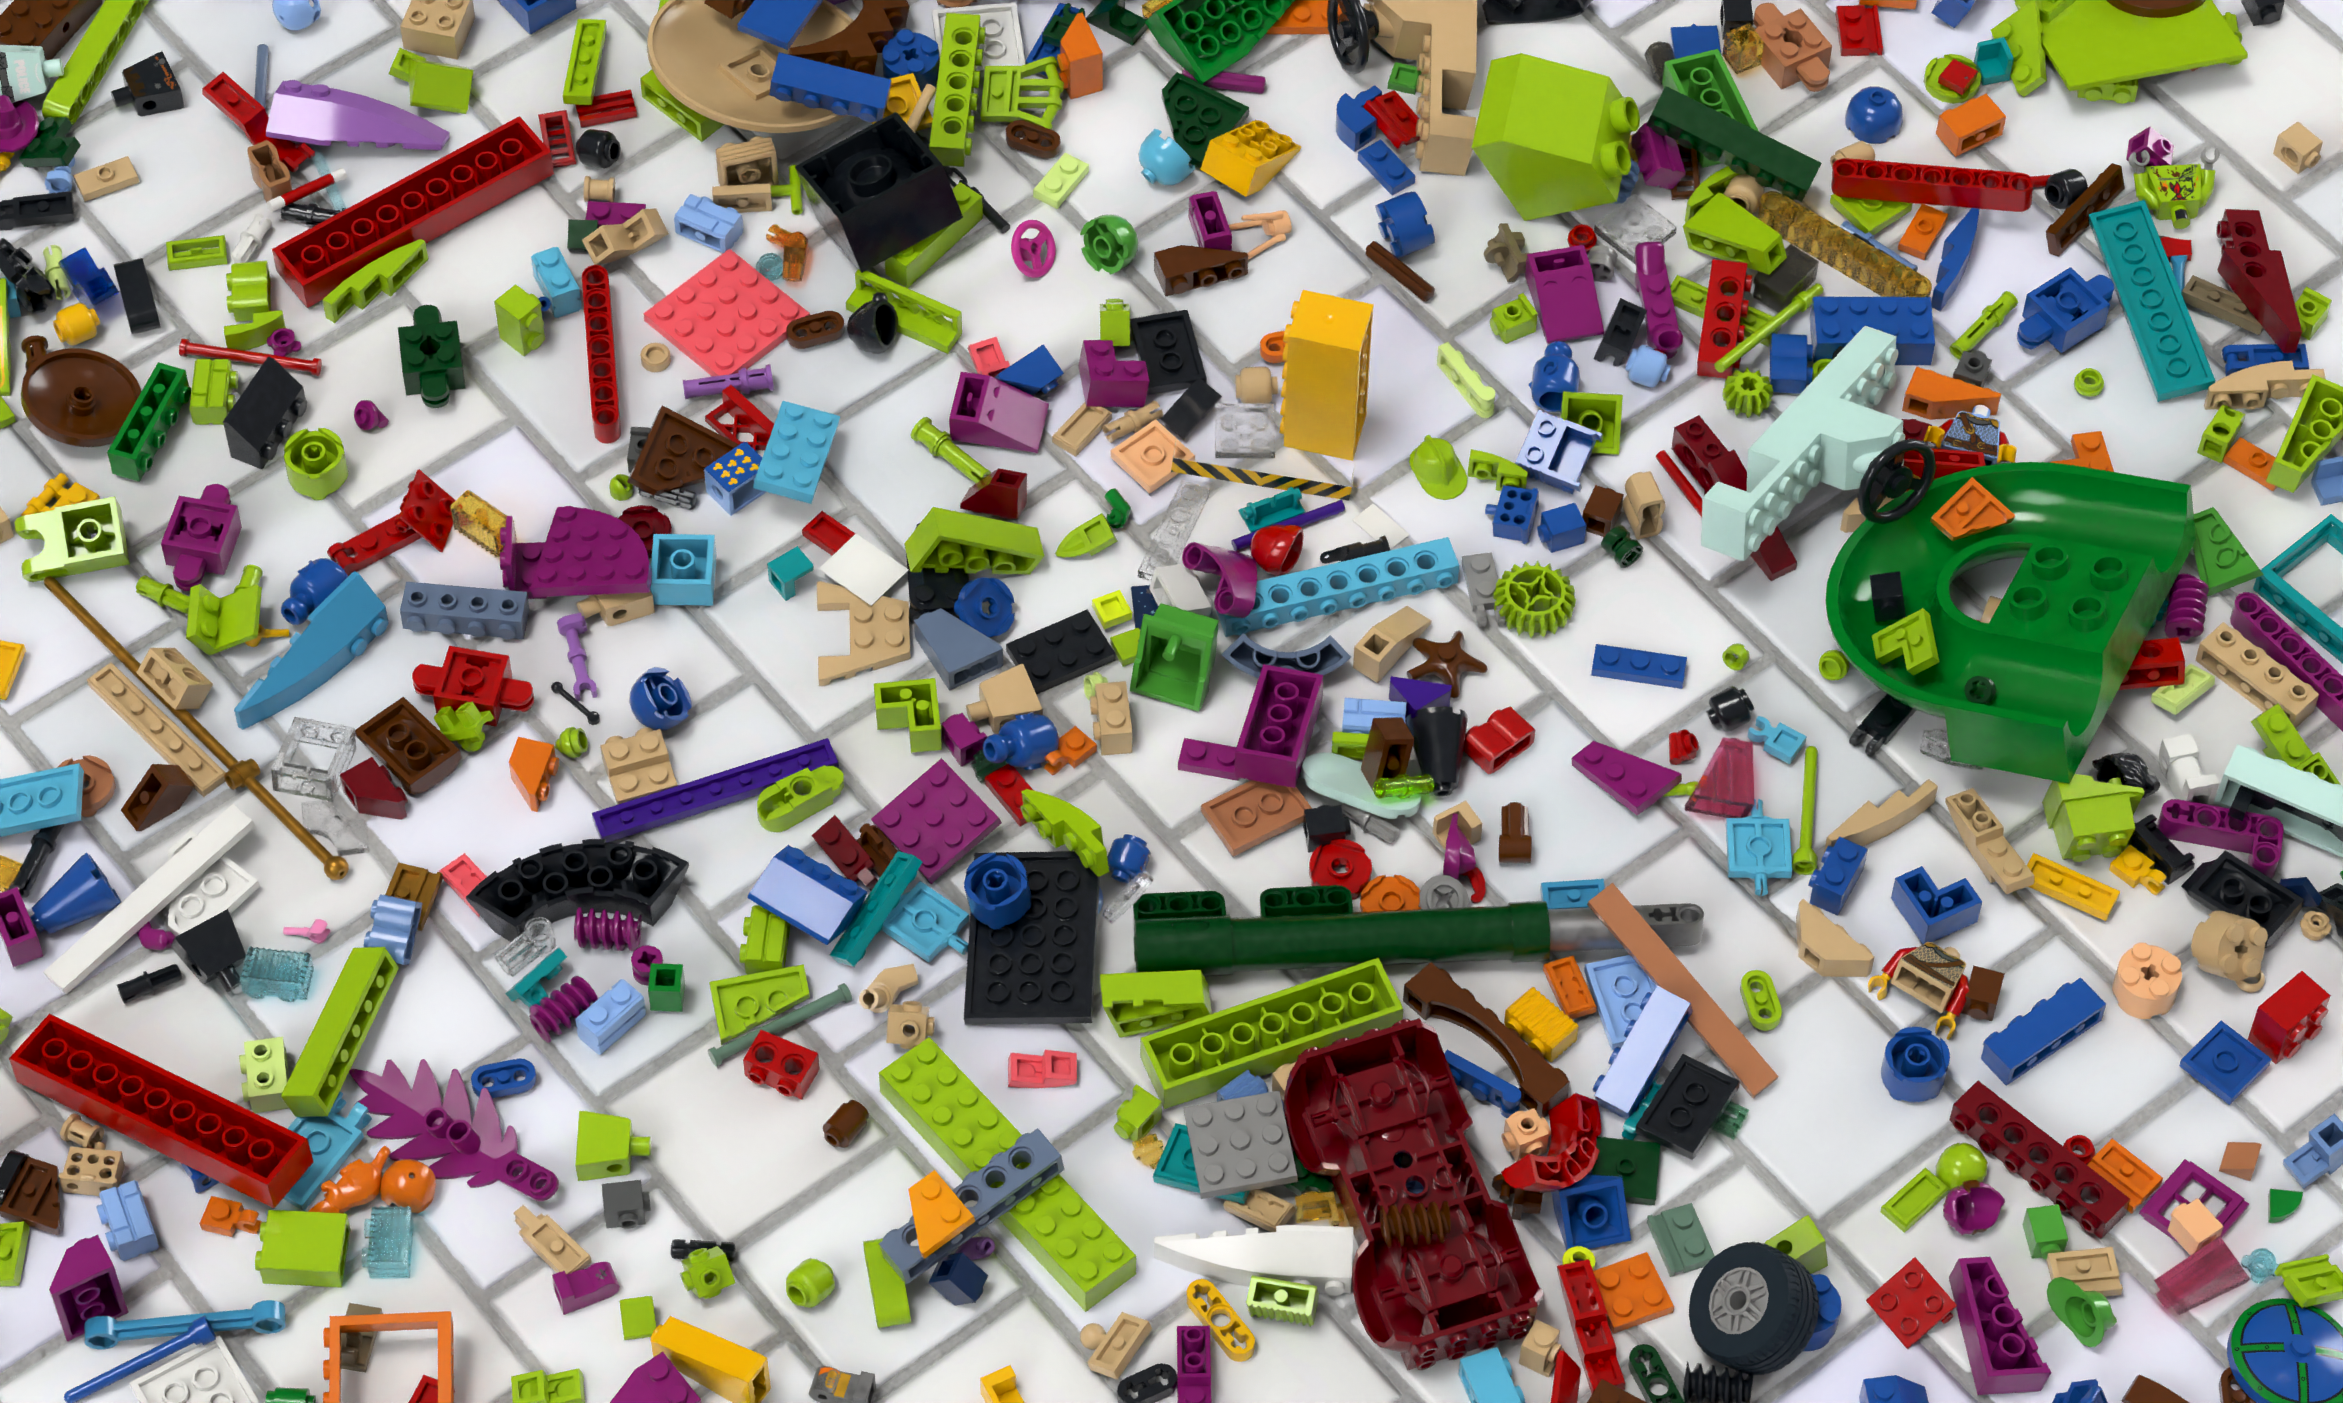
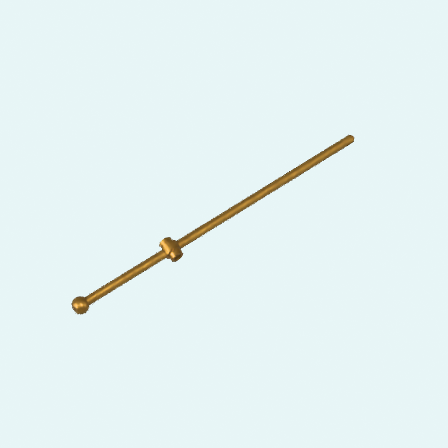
[44,576,349,880]

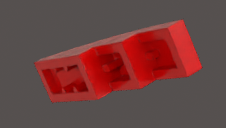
[1557,1259,1625,1394]

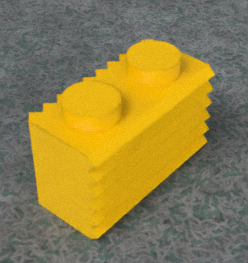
[1504,987,1579,1062]

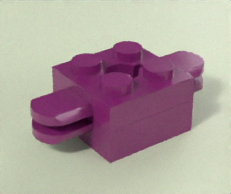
[161,484,242,591]

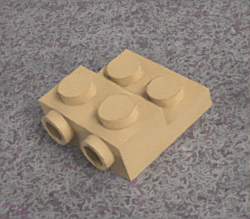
[600,728,678,805]

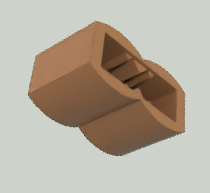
[247,140,293,203]

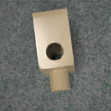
[576,591,655,626]
[966,664,1043,734]

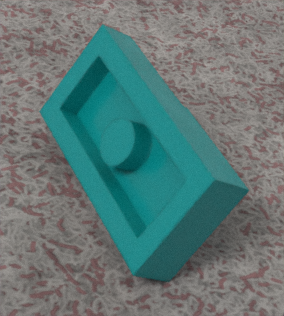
[505,948,567,1008]

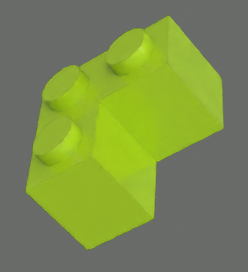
[874,678,942,753]

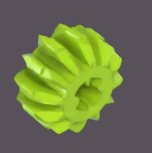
[1722,367,1773,418]

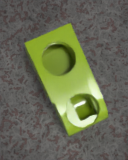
[2197,404,2246,464]

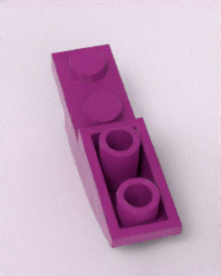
[1177,1326,1211,1403]

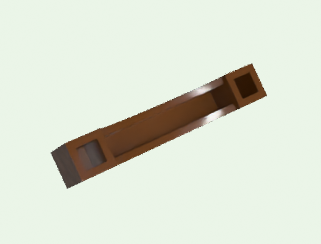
[1403,962,1570,1118]

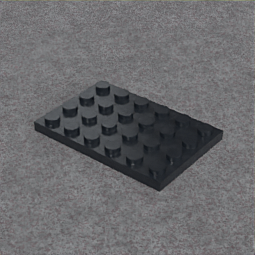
[963,851,1100,1025]

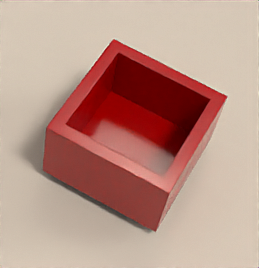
[2247,971,2331,1064]

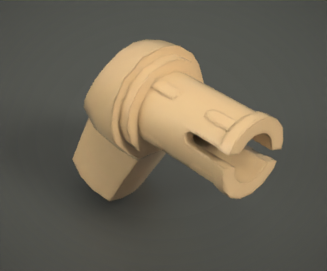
[859,964,918,1013]

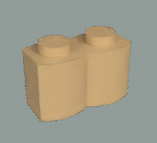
[1622,471,1666,540]

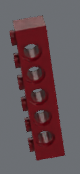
[1949,1080,2130,1239]

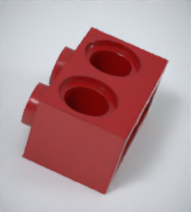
[743,1030,820,1099]

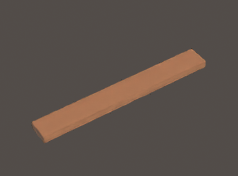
[1587,882,1779,1098]

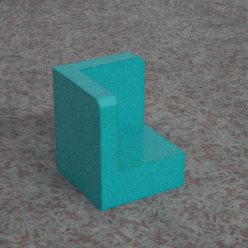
[1974,37,2014,86]
[767,546,814,601]

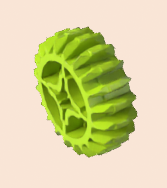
[1493,561,1576,638]

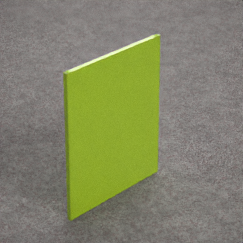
[2015,0,2248,91]

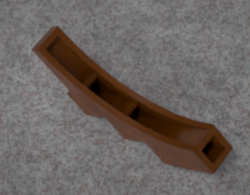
[788,0,910,75]

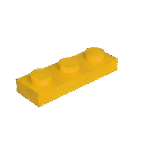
[2027,853,2120,921]

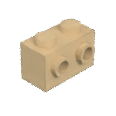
[1090,681,1132,756]

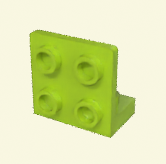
[186,584,262,656]

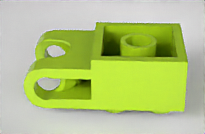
[14,496,130,582]

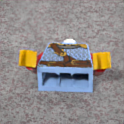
[1924,405,2017,466]

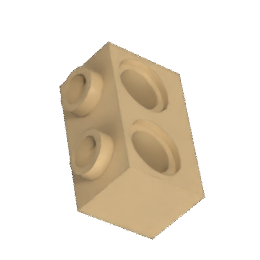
[136,648,213,710]

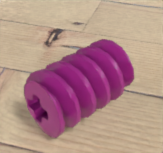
[2164,573,2209,641]
[574,907,642,952]
[529,976,598,1043]

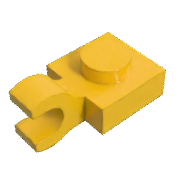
[2109,845,2167,895]

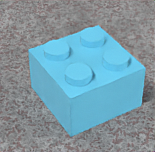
[650,534,717,606]

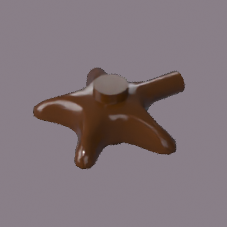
[1407,630,1488,698]

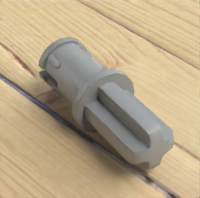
[1341,803,1400,843]

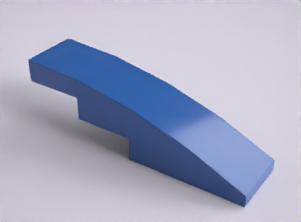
[1931,208,1980,312]

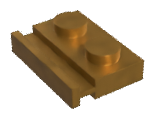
[385,862,443,931]

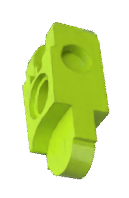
[757,765,844,832]

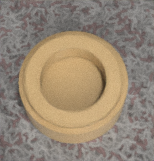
[640,343,671,372]

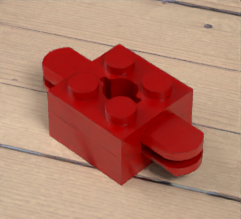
[412,646,534,727]

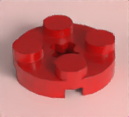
[1309,839,1372,900]

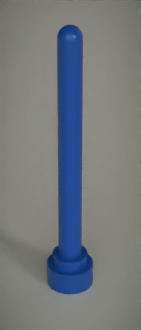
[64,1315,216,1403]

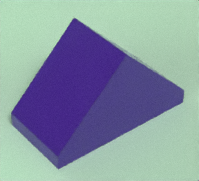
[1389,676,1452,719]

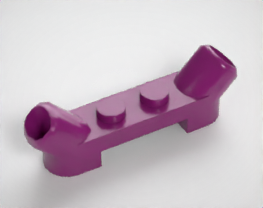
[1635,242,1683,359]

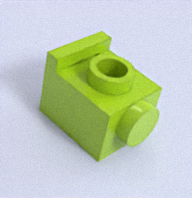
[2295,286,2332,340]
[1489,293,1538,344]
[1113,1084,1162,1144]

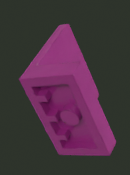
[500,516,547,599]

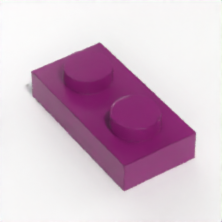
[585,201,646,228]
[1178,738,1239,781]

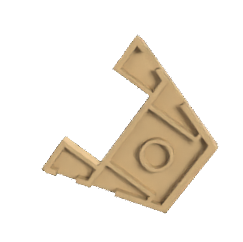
[817,581,910,686]

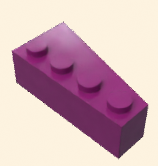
[1949,1257,2052,1395]

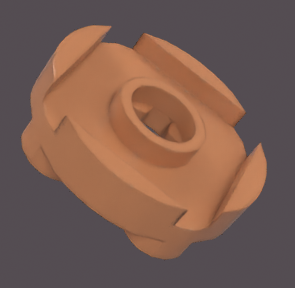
[57,755,116,817]

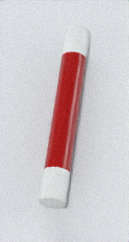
[267,168,347,212]

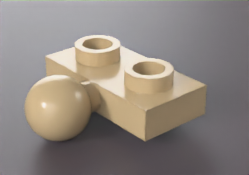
[1080,1312,1152,1380]

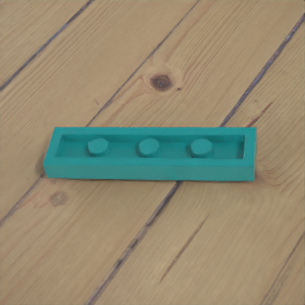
[830,851,923,967]

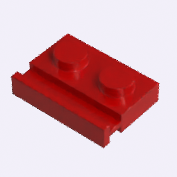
[1835,5,1883,56]
[1363,90,1420,149]

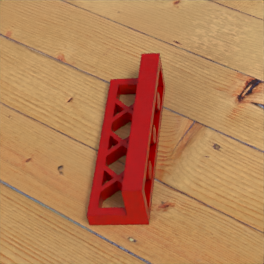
[705,385,774,451]

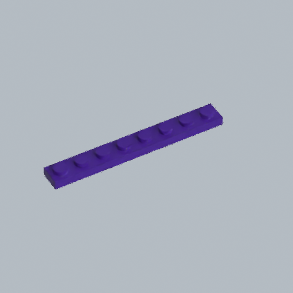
[592,738,839,843]

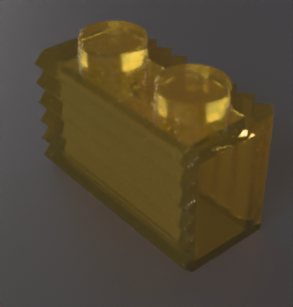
[451,490,517,558]

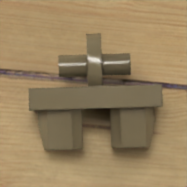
[1483,223,1532,282]

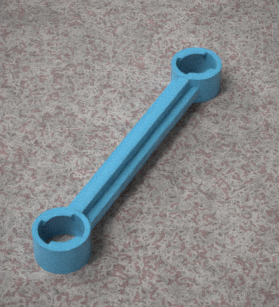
[84,1300,286,1349]

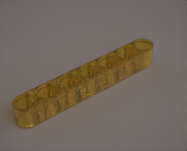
[1758,191,1932,297]

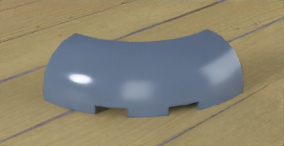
[1221,633,1351,678]

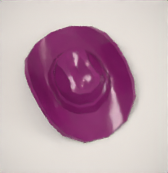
[0,95,39,153]

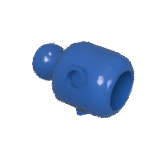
[1529,341,1580,412]
[281,558,348,625]
[983,712,1059,770]

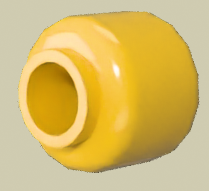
[53,303,100,346]

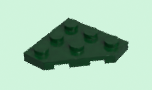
[1162,72,1249,169]

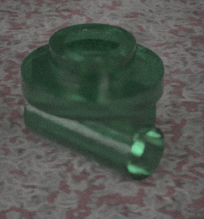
[970,749,1007,783]

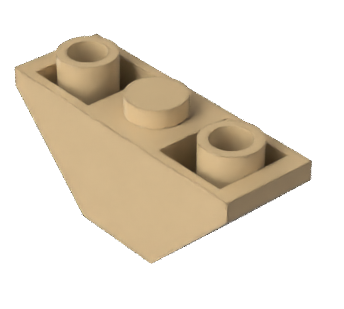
[1796,899,1875,977]

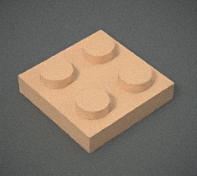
[1111,419,1195,494]

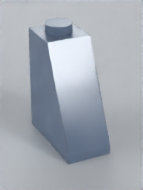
[914,608,1003,691]

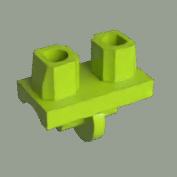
[434,701,494,752]

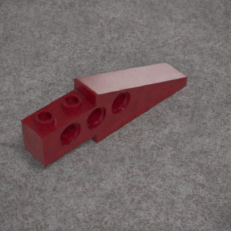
[2216,209,2302,353]
[1671,415,1797,581]

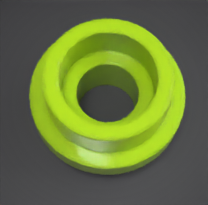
[2074,368,2104,397]

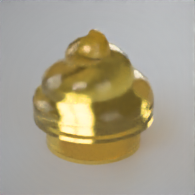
[1131,1134,1164,1169]

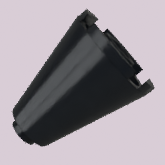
[1405,706,1468,796]

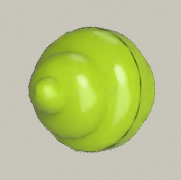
[1819,650,1850,680]
[554,727,588,758]

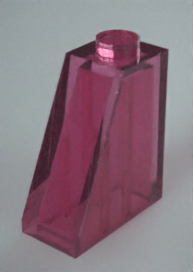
[1685,737,1754,818]
[2154,1236,2251,1315]

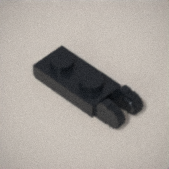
[0,191,74,231]
[1849,694,1916,756]

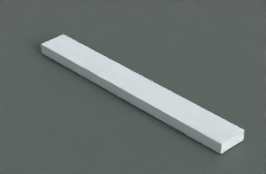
[43,804,255,994]

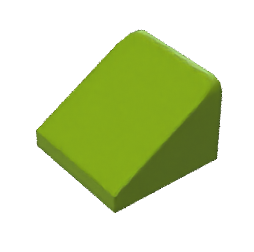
[619,1296,656,1340]

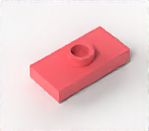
[439,853,487,917]

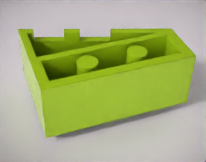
[1100,970,1212,1038]

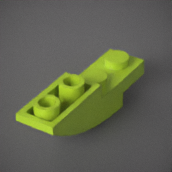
[2250,703,2341,785]
[1021,789,1109,877]

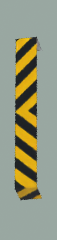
[1171,436,1355,501]

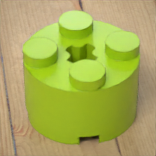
[284,428,348,500]

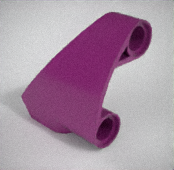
[1182,542,1257,618]

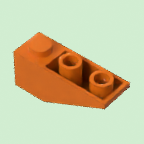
[1902,367,2001,420]

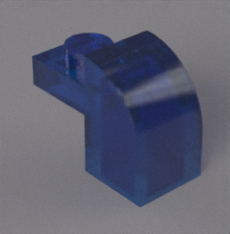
[58,247,119,309]

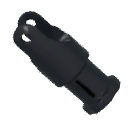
[1320,535,1390,564]

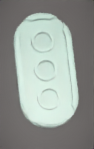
[1300,752,1421,819]

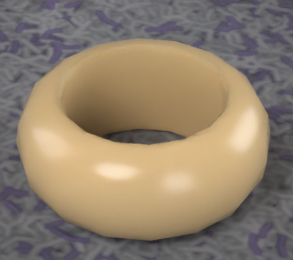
[2236,970,2265,993]

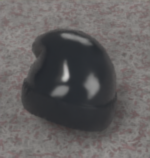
[847,292,898,354]

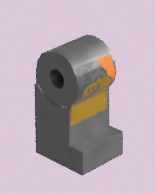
[808,1366,876,1403]

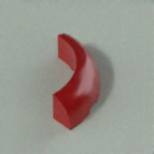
[1501,1093,1601,1193]

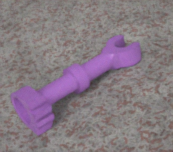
[557,613,597,701]

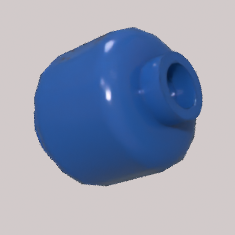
[1107,834,1151,883]

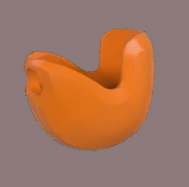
[380,1159,436,1213]

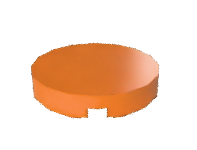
[1360,875,1422,912]

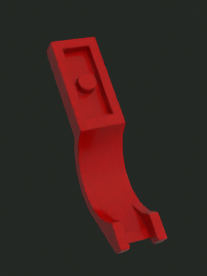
[202,72,315,173]

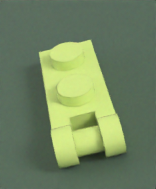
[1437,342,1495,418]

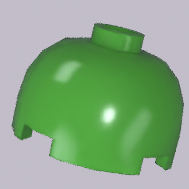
[1080,215,1138,274]

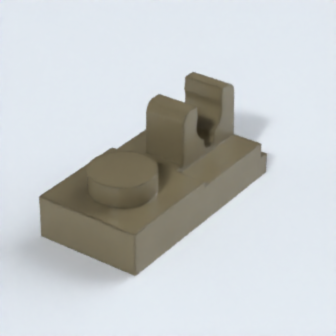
[341,1303,383,1373]

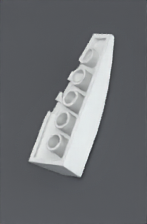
[1154,1225,1353,1296]

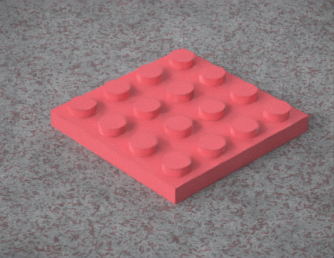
[643,248,810,381]

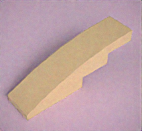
[1824,779,1938,853]

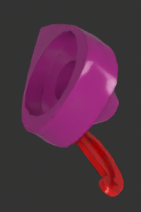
[1443,814,1486,903]

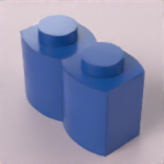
[1769,333,1813,394]

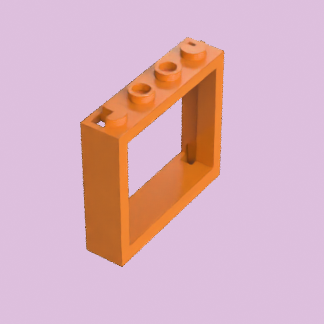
[323,1311,454,1403]

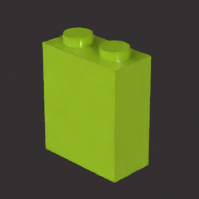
[255,1210,351,1288]

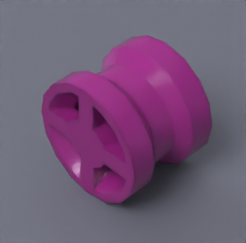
[631,945,663,986]

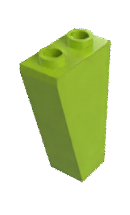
[1683,192,1787,275]

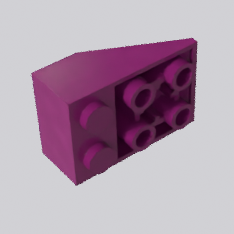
[1525,245,1604,344]
[949,372,1049,453]

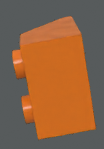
[1057,12,1103,99]

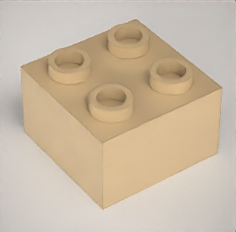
[400,0,475,60]

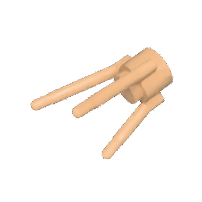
[1229,210,1292,260]

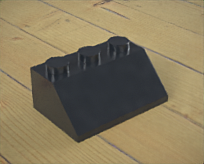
[223,357,307,469]

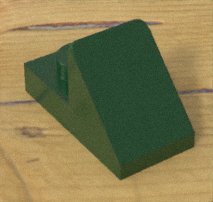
[1086,0,1148,46]

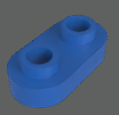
[471,1058,536,1098]

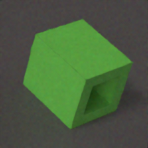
[2022,1204,2068,1259]

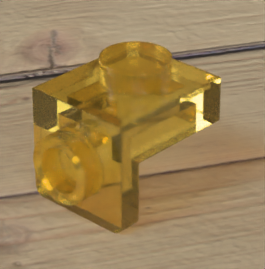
[1294,1191,1344,1226]

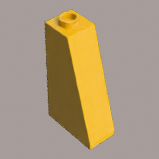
[650,1316,771,1403]

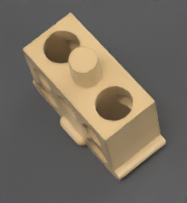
[59,1142,125,1196]

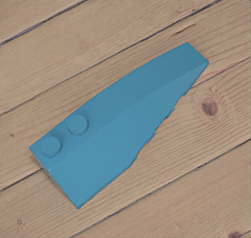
[234,571,389,730]

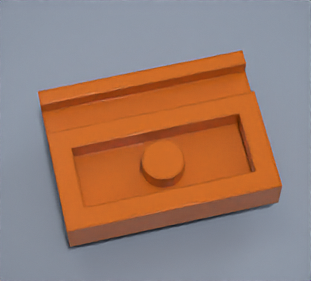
[2087,1138,2163,1214]

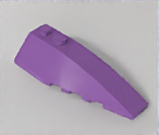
[266,80,450,150]

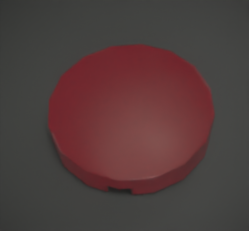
[616,505,672,559]

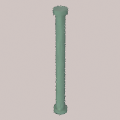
[708,983,852,1067]

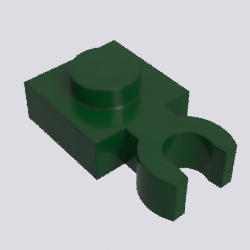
[1042,3,1084,48]

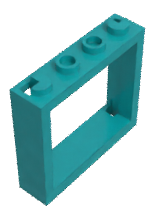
[2253,514,2343,664]

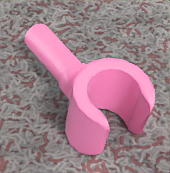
[283,919,330,944]

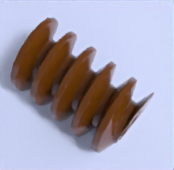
[1380,1201,1451,1247]

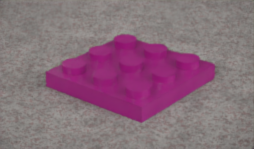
[871,758,1002,884]

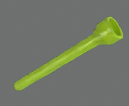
[1792,746,1818,875]

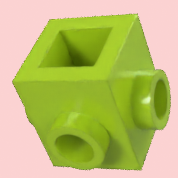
[680,1246,736,1299]

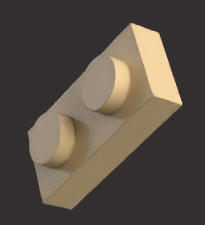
[712,183,772,213]

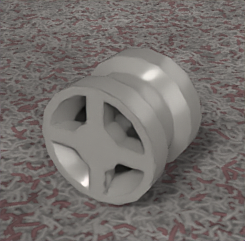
[1588,245,1618,282]

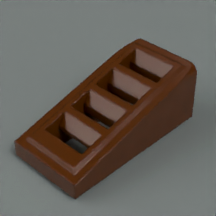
[1670,144,1700,200]

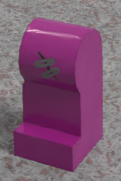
[552,1262,620,1315]

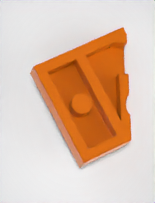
[1930,477,2015,541]

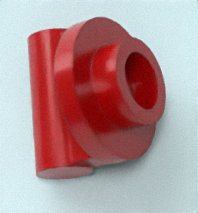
[1669,729,1699,765]

